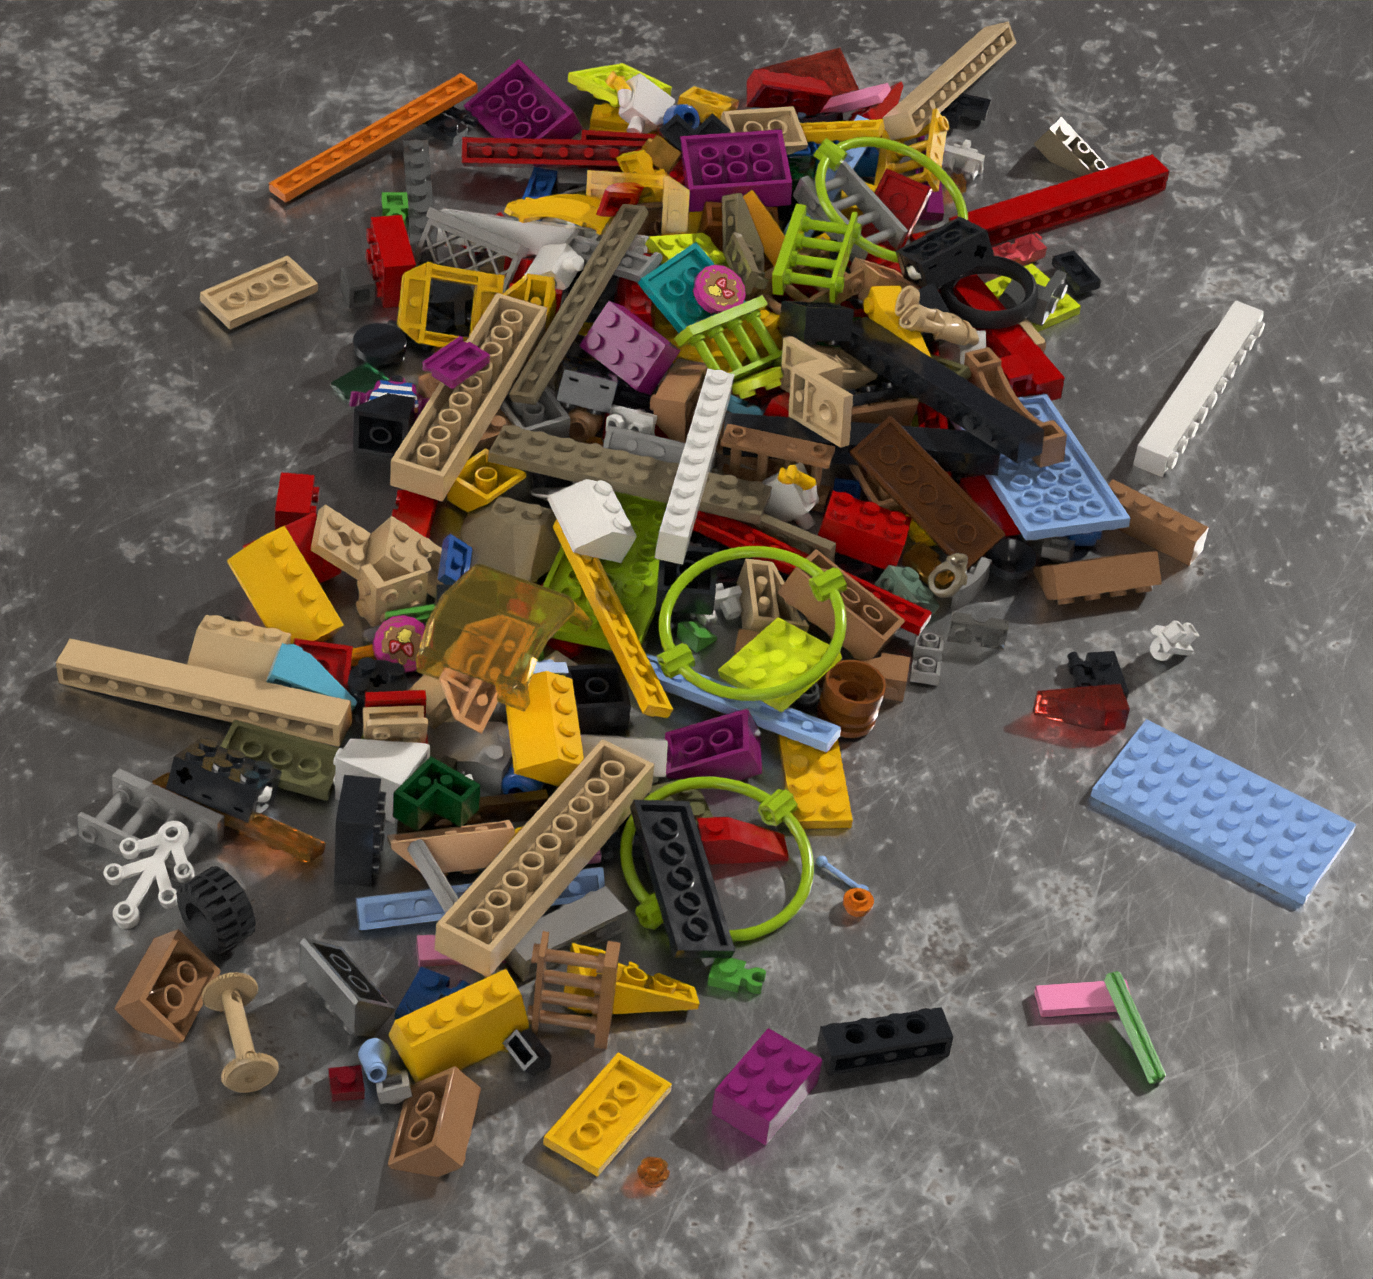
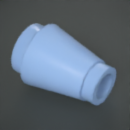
[358,1038,391,1083]

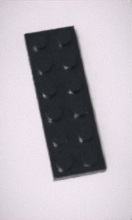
[630,800,735,958]

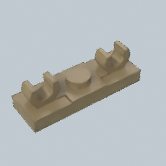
[724,232,769,295]

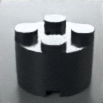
[348,657,408,724]

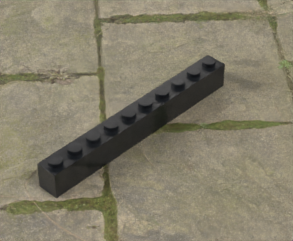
[840,316,1045,463]
[722,413,1000,476]

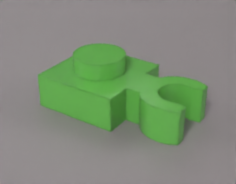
[381,192,408,225]
[707,958,766,994]

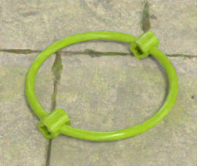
[814,137,968,263]
[657,546,847,701]
[620,777,814,942]

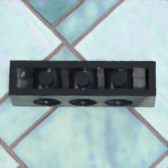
[817,1007,954,1076]

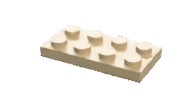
[200,255,318,329]

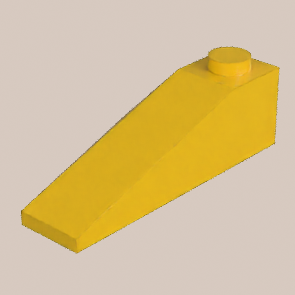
[863,286,931,357]
[564,943,700,1015]

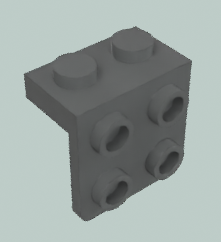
[998,270,1068,325]

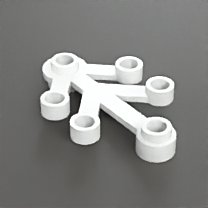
[104,821,195,929]

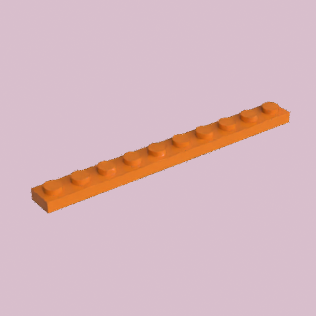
[269,73,478,202]

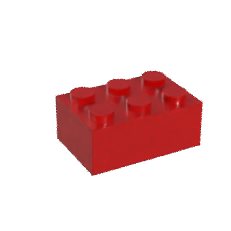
[366,215,416,308]
[817,490,912,569]

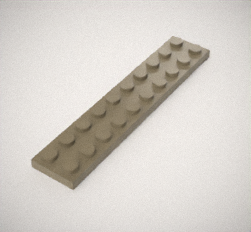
[488,425,772,525]

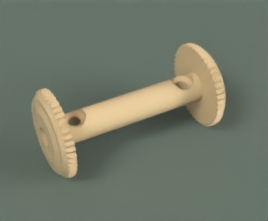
[202,972,279,1093]

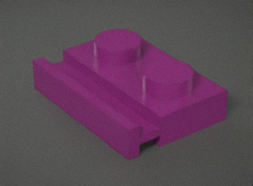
[422,336,490,389]

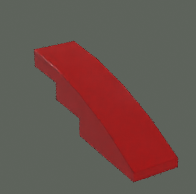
[596,182,644,217]

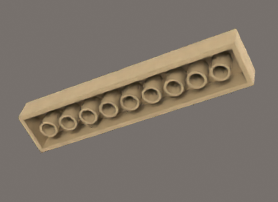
[390,293,547,502]
[434,739,655,977]

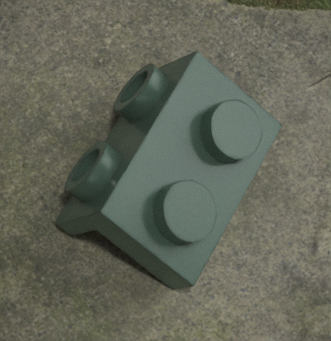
[874,565,940,614]

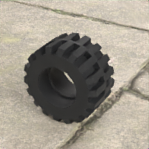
[176,866,256,955]

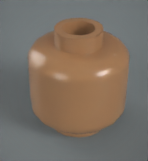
[568,405,603,443]

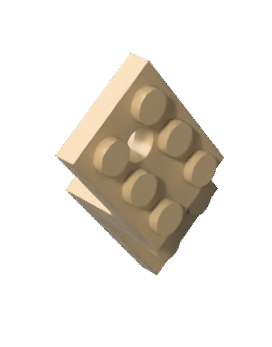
[780,336,853,448]
[311,505,444,598]

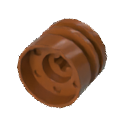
[816,660,886,738]

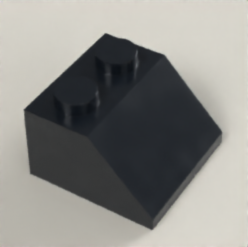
[353,393,415,458]

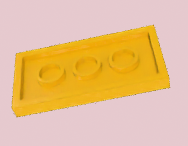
[777,734,853,829]
[543,1052,672,1177]

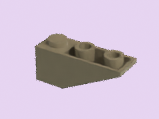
[1034,117,1109,176]

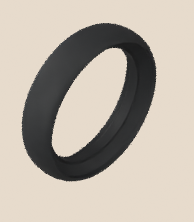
[941,256,1038,329]

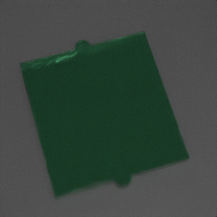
[331,362,390,400]

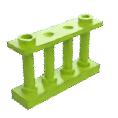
[772,204,862,303]
[674,295,783,382]

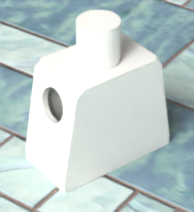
[525,243,584,290]

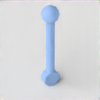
[816,856,869,891]

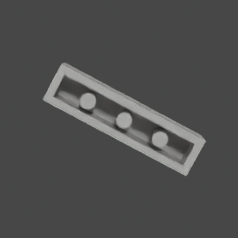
[504,886,628,981]

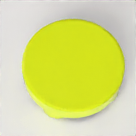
[732,367,784,399]

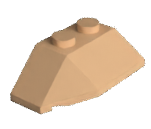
[439,614,535,734]
[387,820,515,876]

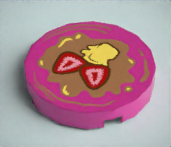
[693,265,746,314]
[372,615,432,674]

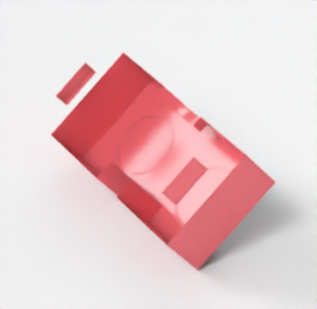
[992,232,1047,265]

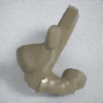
[928,553,968,598]

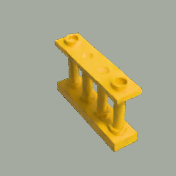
[874,108,949,192]

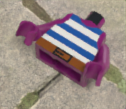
[349,375,430,423]

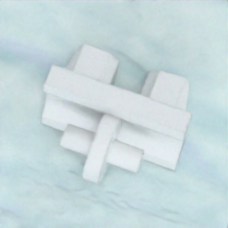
[942,139,985,181]
[606,405,657,436]
[688,583,742,627]
[1150,620,1199,661]

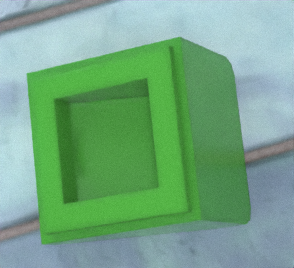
[677,621,717,653]

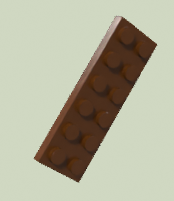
[850,415,1006,572]

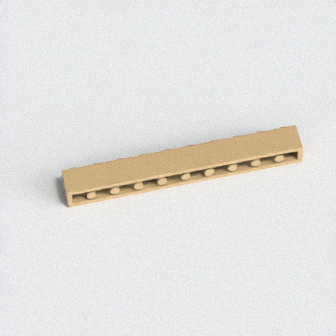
[883,21,1016,140]
[56,638,352,747]

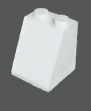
[333,739,430,824]

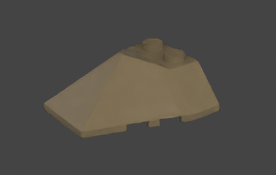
[460,496,561,600]

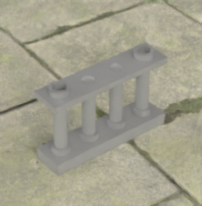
[792,161,908,262]
[77,768,224,884]

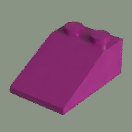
[665,708,762,781]

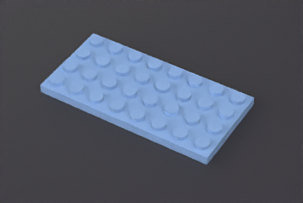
[949,394,1131,541]
[1091,719,1356,905]

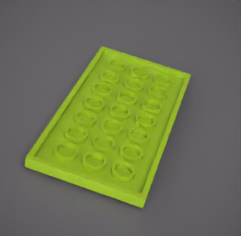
[526,491,668,650]

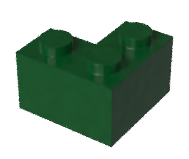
[392,756,481,831]

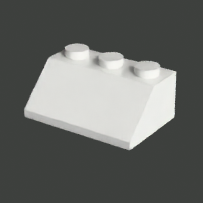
[547,479,637,563]
[580,734,668,782]

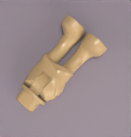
[895,286,979,346]

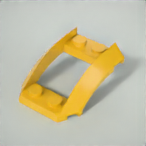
[584,170,690,253]
[504,194,614,235]
[397,262,505,348]

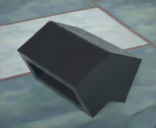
[502,1028,552,1076]

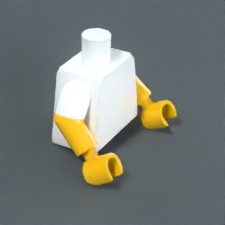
[605,71,675,134]
[761,463,819,531]

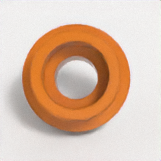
[843,888,874,917]

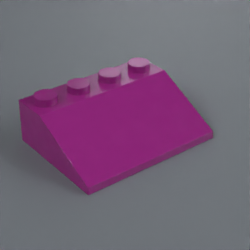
[463,59,583,139]
[680,129,792,212]

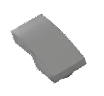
[950,557,992,611]
[910,632,944,686]

